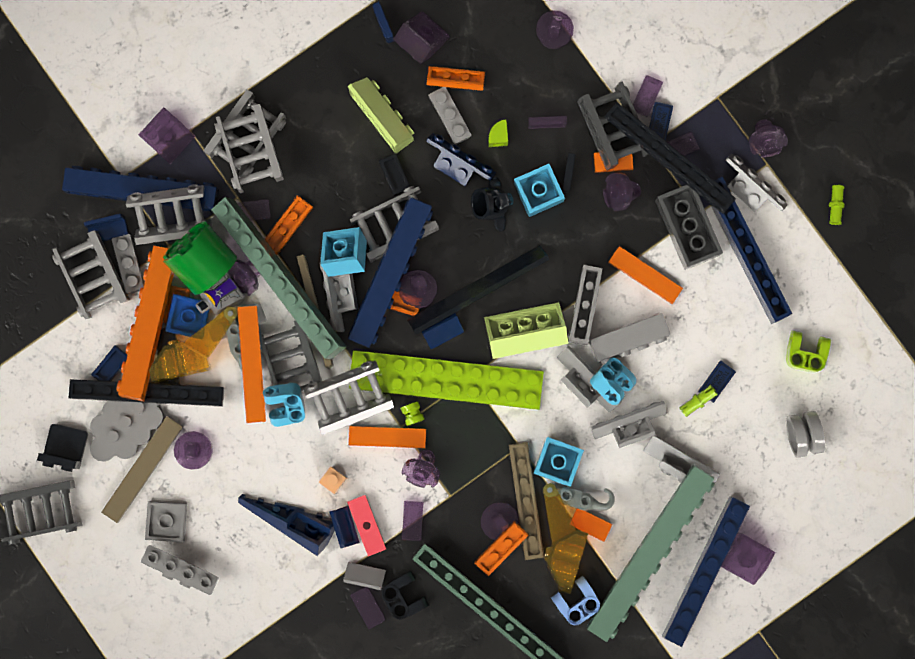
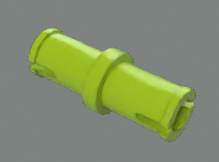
[829,185,845,225]
[679,385,718,417]

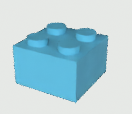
[514,164,565,217]
[320,227,367,277]
[533,437,584,487]

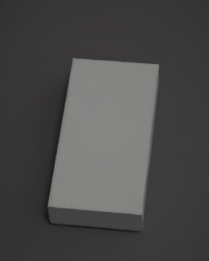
[343,562,386,590]

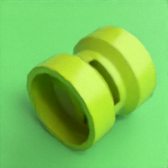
[401,402,425,426]

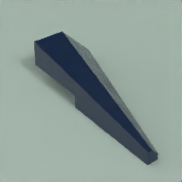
[238,494,335,557]

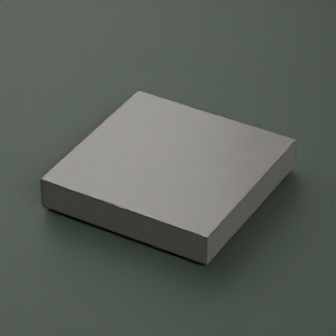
[145,501,187,542]

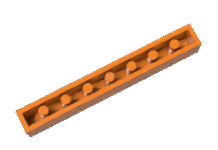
[117,246,174,402]

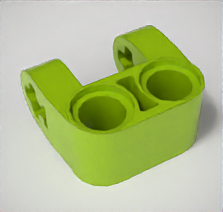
[786,330,831,373]

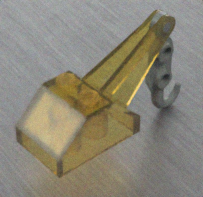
[149,307,262,383]
[543,483,615,594]

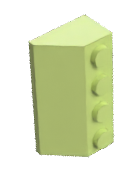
[348,77,414,154]
[484,302,568,359]

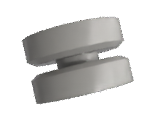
[786,411,825,458]

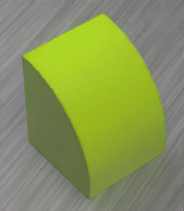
[489,120,508,147]

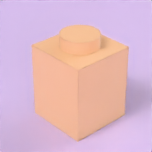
[319,467,347,494]

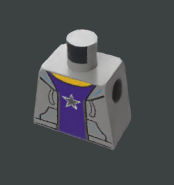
[196,273,245,315]

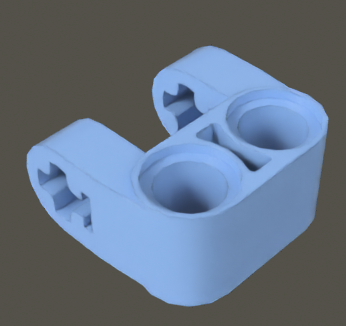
[551,576,600,625]

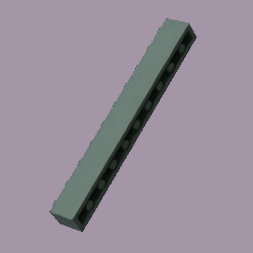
[211,197,347,359]
[587,464,715,642]
[413,543,564,659]

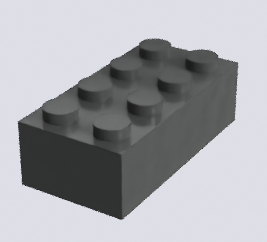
[655,185,723,270]

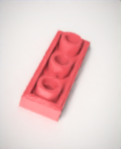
[347,495,386,556]

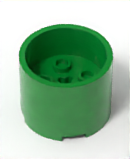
[163,221,237,295]

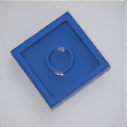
[165,294,210,340]

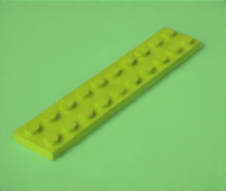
[349,350,544,410]

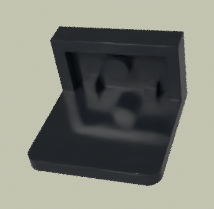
[37,424,88,472]

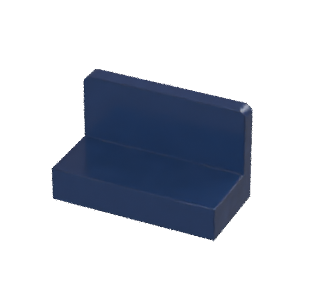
[84,214,129,242]
[422,313,464,349]

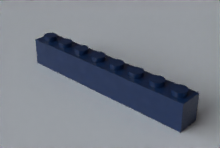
[62,166,219,212]
[710,177,793,325]
[348,196,433,348]
[662,497,750,647]

